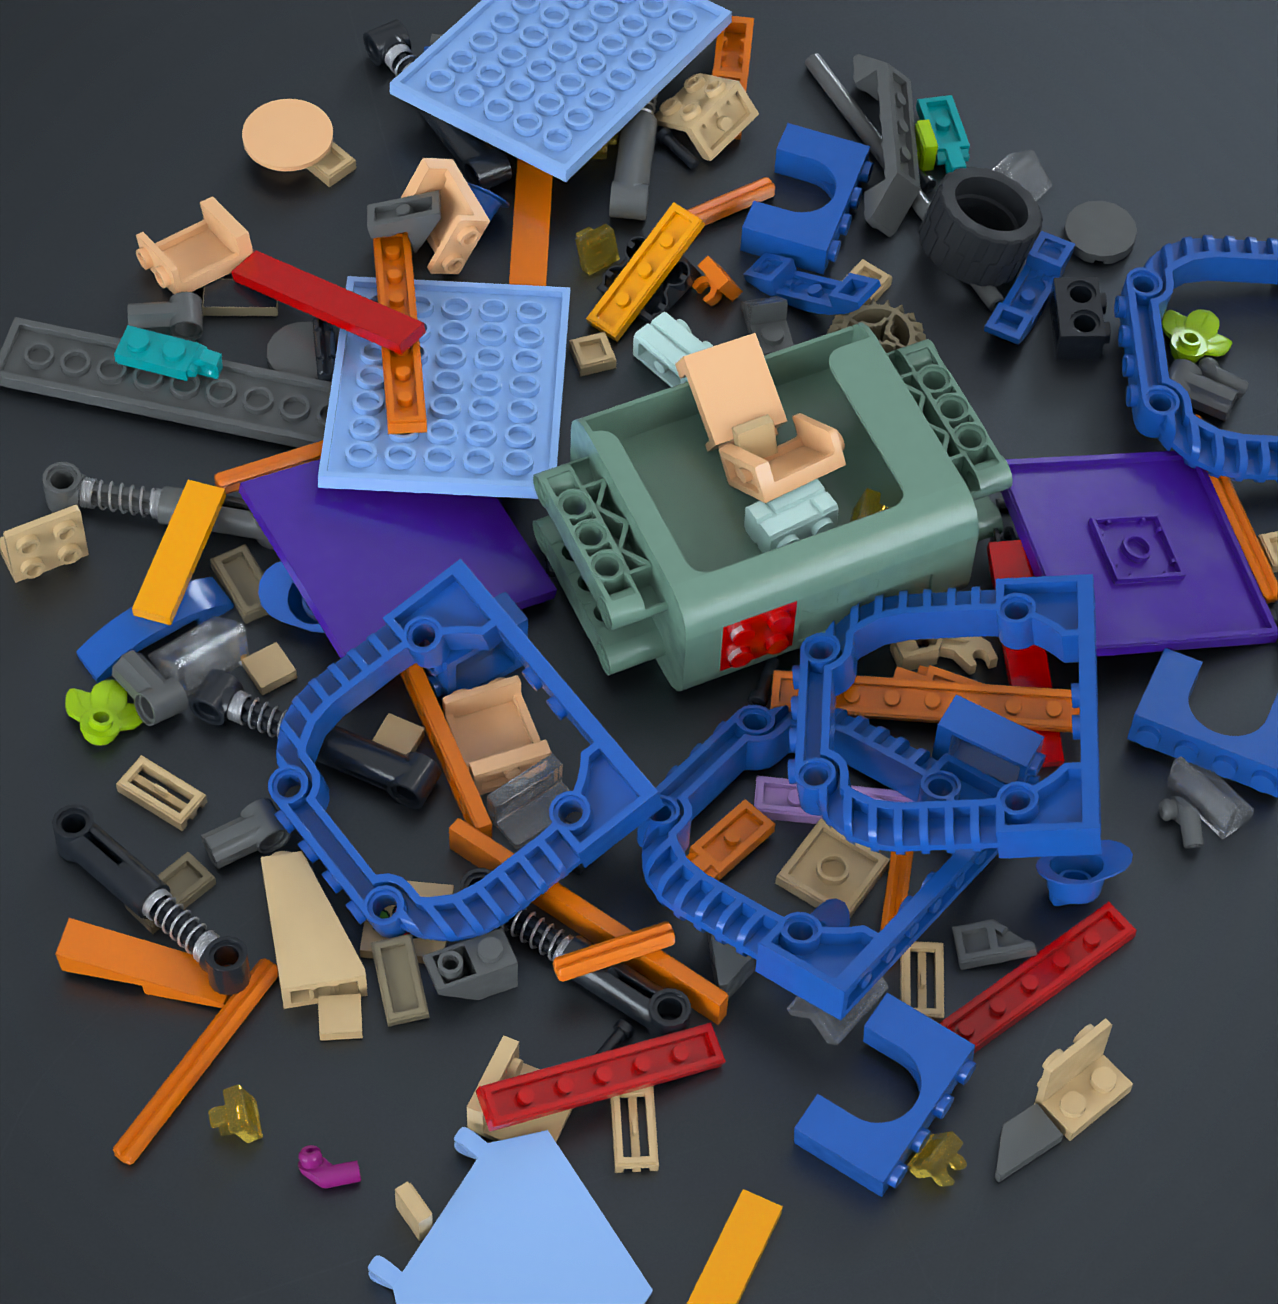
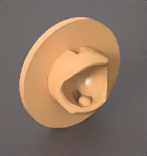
[242,99,333,171]

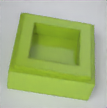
[915,119,938,171]

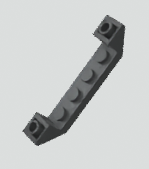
[853,54,920,237]

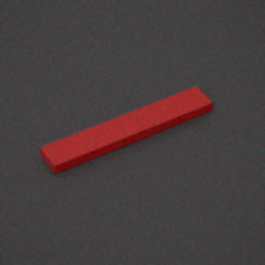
[231,250,426,355]
[987,540,1065,767]
[939,901,1137,1054]
[475,1023,726,1132]

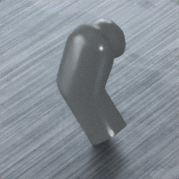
[1159,796,1204,848]

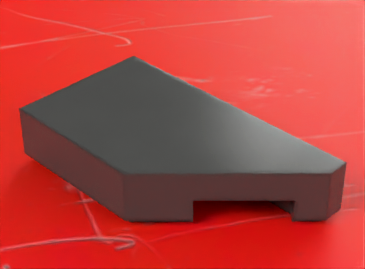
[952,919,1037,970]
[995,1103,1063,1183]

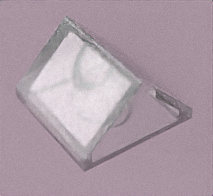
[148,616,249,697]

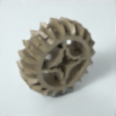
[827,299,926,353]

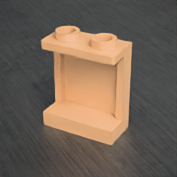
[401,158,490,274]
[136,196,253,294]
[675,333,787,452]
[719,413,846,503]
[442,675,552,795]

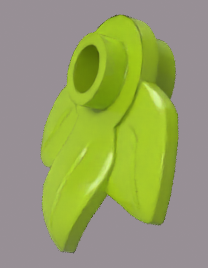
[1162,309,1232,363]
[65,679,143,745]

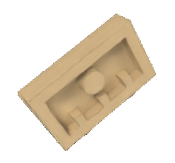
[655,73,759,161]
[0,505,89,583]
[1034,1018,1133,1141]
[467,1035,573,1142]

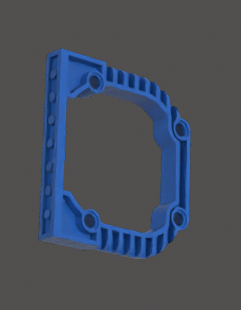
[1114,235,1278,483]
[268,559,664,942]
[788,574,1102,858]
[637,705,1006,1021]

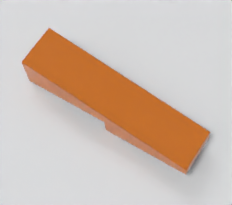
[712,16,754,140]
[56,918,230,1008]

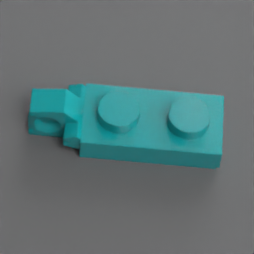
[916,95,970,174]
[114,325,223,381]

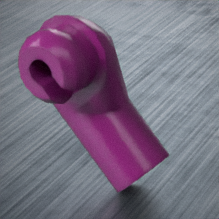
[298,1145,361,1188]

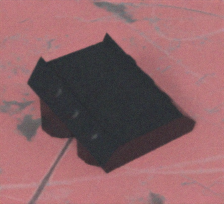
[596,236,702,324]

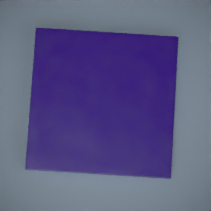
[1000,451,1278,656]
[239,459,557,658]

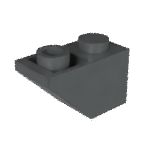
[423,928,518,1000]

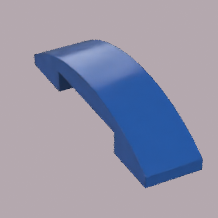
[984,231,1075,344]
[743,252,881,315]
[76,577,234,683]

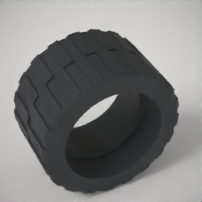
[918,167,1043,287]

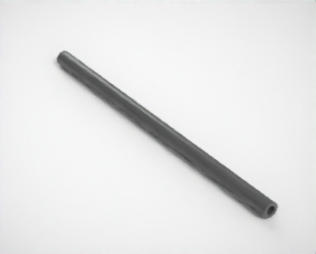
[805,53,1004,312]

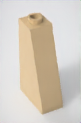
[261,851,368,1009]

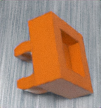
[692,256,743,306]

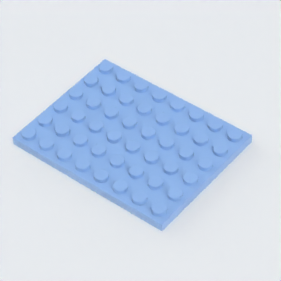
[389,0,732,182]
[318,276,570,499]

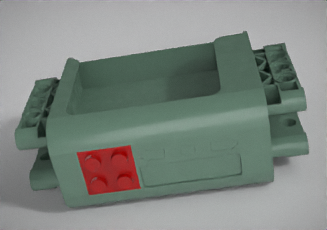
[533,322,1013,691]

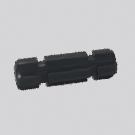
[312,317,336,382]

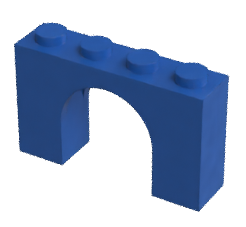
[740,123,874,275]
[1127,648,1278,798]
[794,993,977,1197]

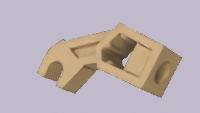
[890,636,998,675]

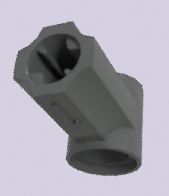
[127,292,203,341]
[1168,359,1239,421]
[112,650,188,726]
[201,798,291,869]

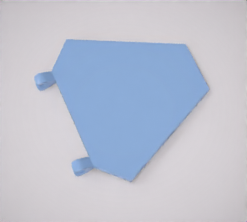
[368,1127,653,1304]

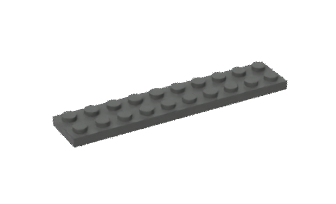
[0,317,332,448]

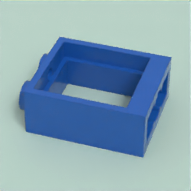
[425,592,528,700]
[932,695,1046,786]

